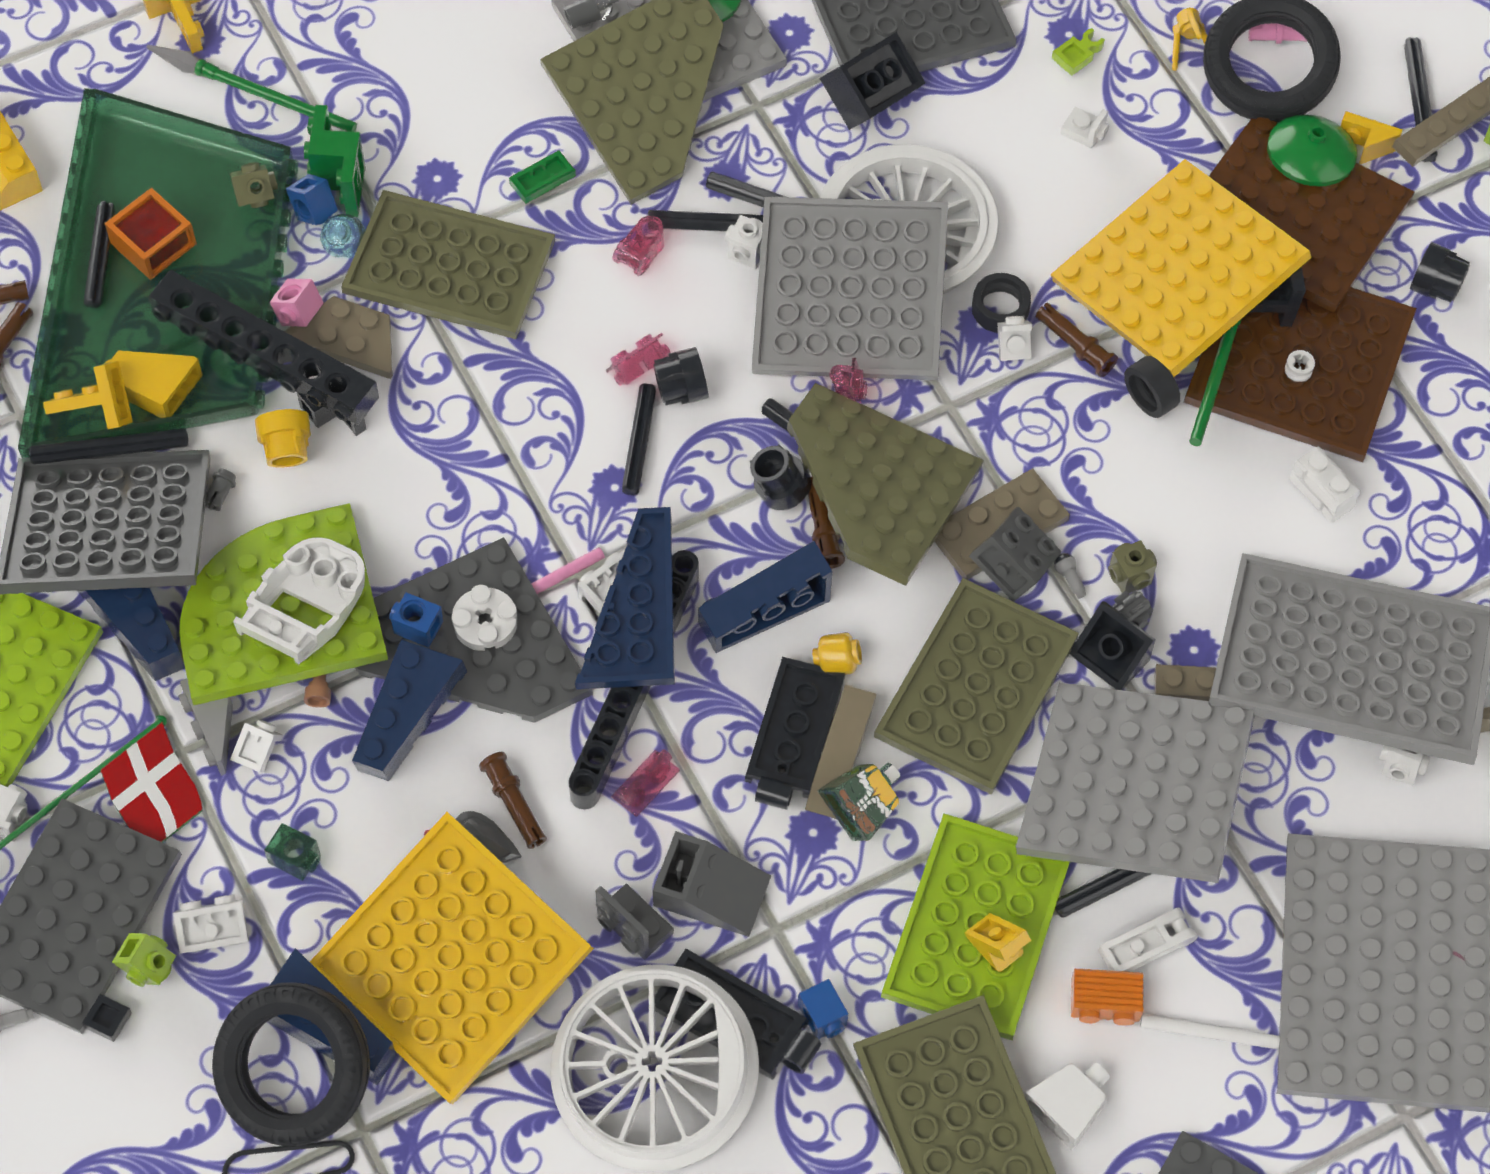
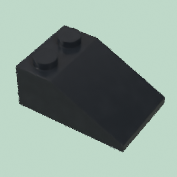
[819,32,926,130]

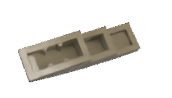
[805,685,877,819]

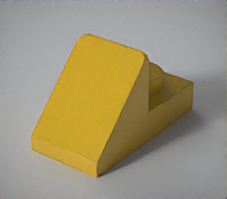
[1340,111,1403,164]
[965,913,1031,972]

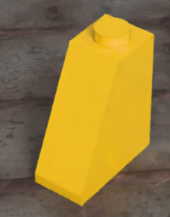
[104,350,203,422]

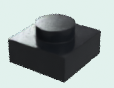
[82,994,132,1042]

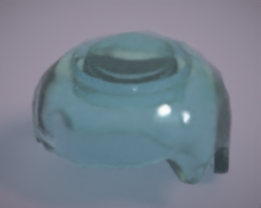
[320,213,366,258]

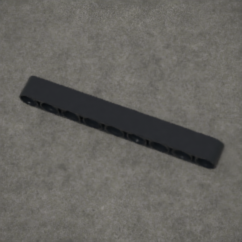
[568,550,699,810]

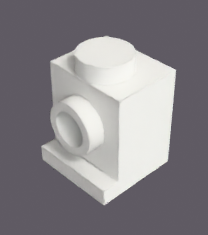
[0,784,27,842]

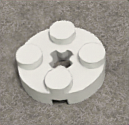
[452,585,517,651]

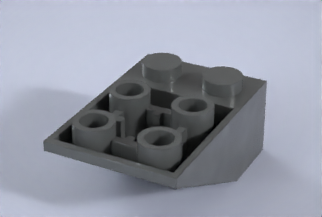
[653,831,771,937]

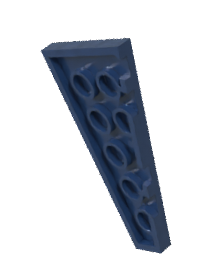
[575,507,675,690]

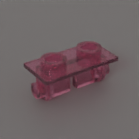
[606,333,671,386]
[829,358,868,403]
[611,749,680,817]

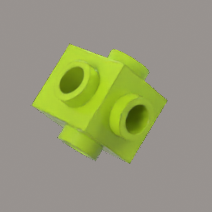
[112,933,176,987]

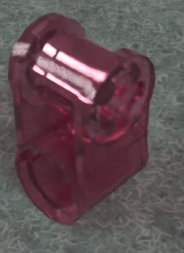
[612,216,665,276]

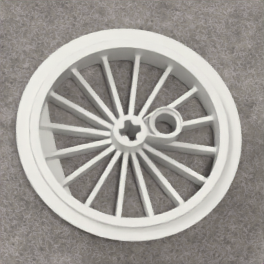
[819,144,998,294]
[550,964,759,1172]

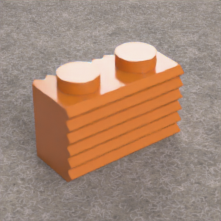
[1071,968,1144,1026]

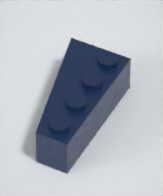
[77,587,185,681]

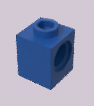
[286,174,338,225]
[389,592,443,648]
[798,979,849,1039]

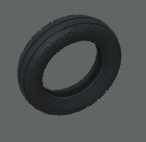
[1203,0,1341,122]
[212,982,370,1146]

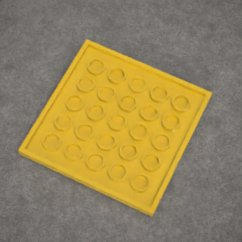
[1050,159,1311,377]
[310,812,594,1105]

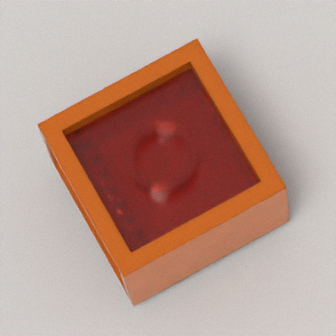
[104,187,197,280]

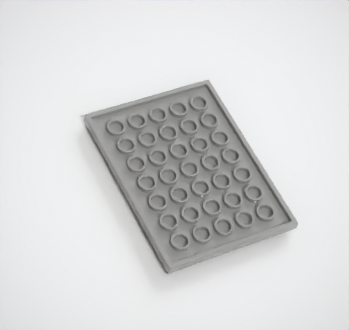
[1208,553,1490,765]
[1277,834,1490,1113]

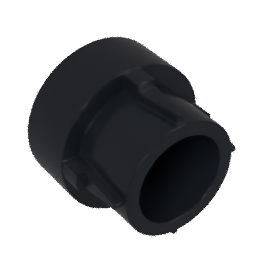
[1410,242,1470,302]
[653,347,709,406]
[749,444,811,510]

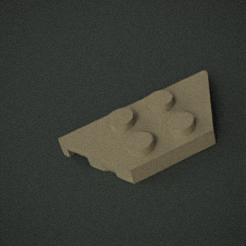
[285,296,393,379]

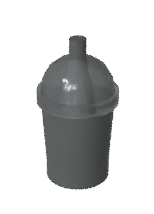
[563,0,619,29]

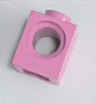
[270,279,324,327]

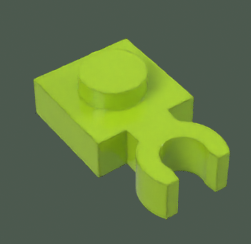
[1051,28,1105,76]

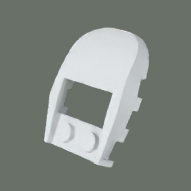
[233,538,365,664]

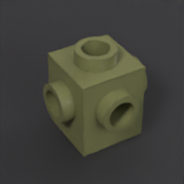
[230,162,278,208]
[1108,540,1157,593]

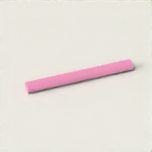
[531,547,605,594]

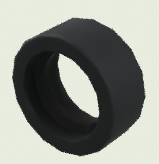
[972,273,1031,333]
[1124,356,1181,418]

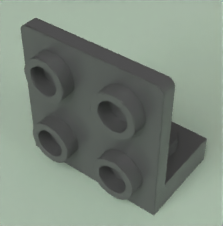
[969,507,1061,602]
[595,883,674,960]

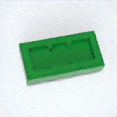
[509,150,576,204]

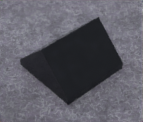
[1070,601,1156,690]

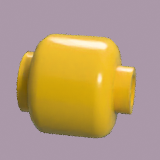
[812,632,862,675]

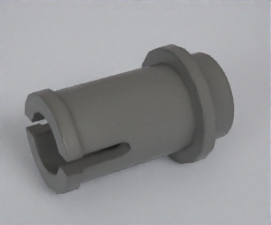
[205,468,236,511]

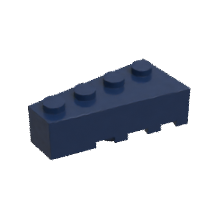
[698,541,833,653]
[352,640,468,781]
[268,948,396,1085]

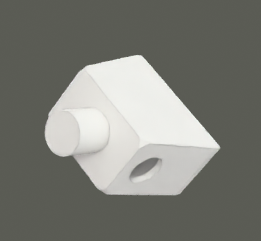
[1025,1063,1110,1150]

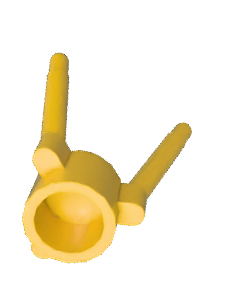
[1172,8,1208,71]

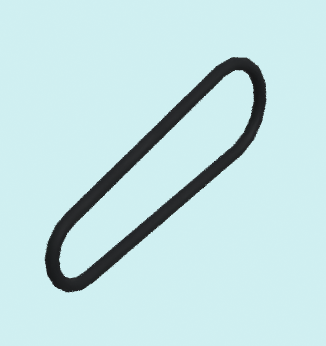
[222,1140,355,1174]

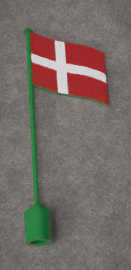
[0,715,203,850]

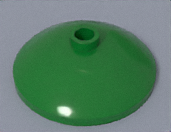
[1267,115,1357,186]

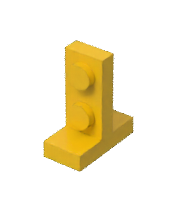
[143,0,204,54]
[43,361,133,429]

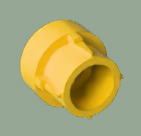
[255,409,311,468]

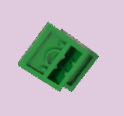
[304,105,366,217]

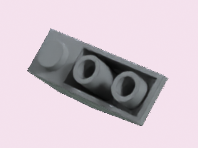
[178,678,233,776]

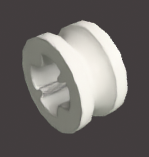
[1285,350,1315,382]

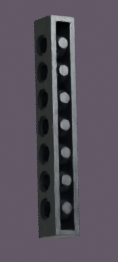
[148,269,379,425]

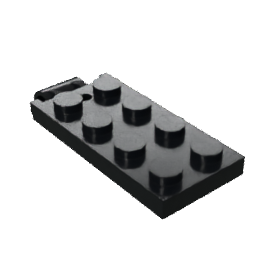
[745,656,845,810]
[655,948,822,1080]

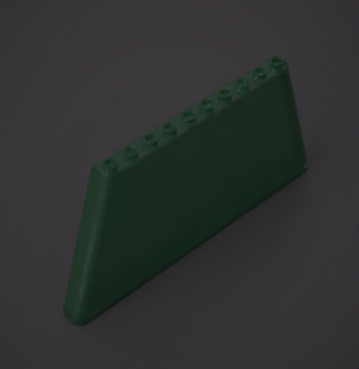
[18,88,298,458]

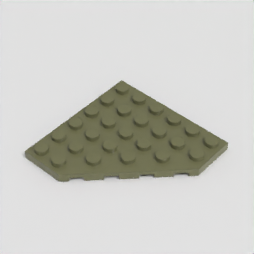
[540,0,723,205]
[787,383,984,586]

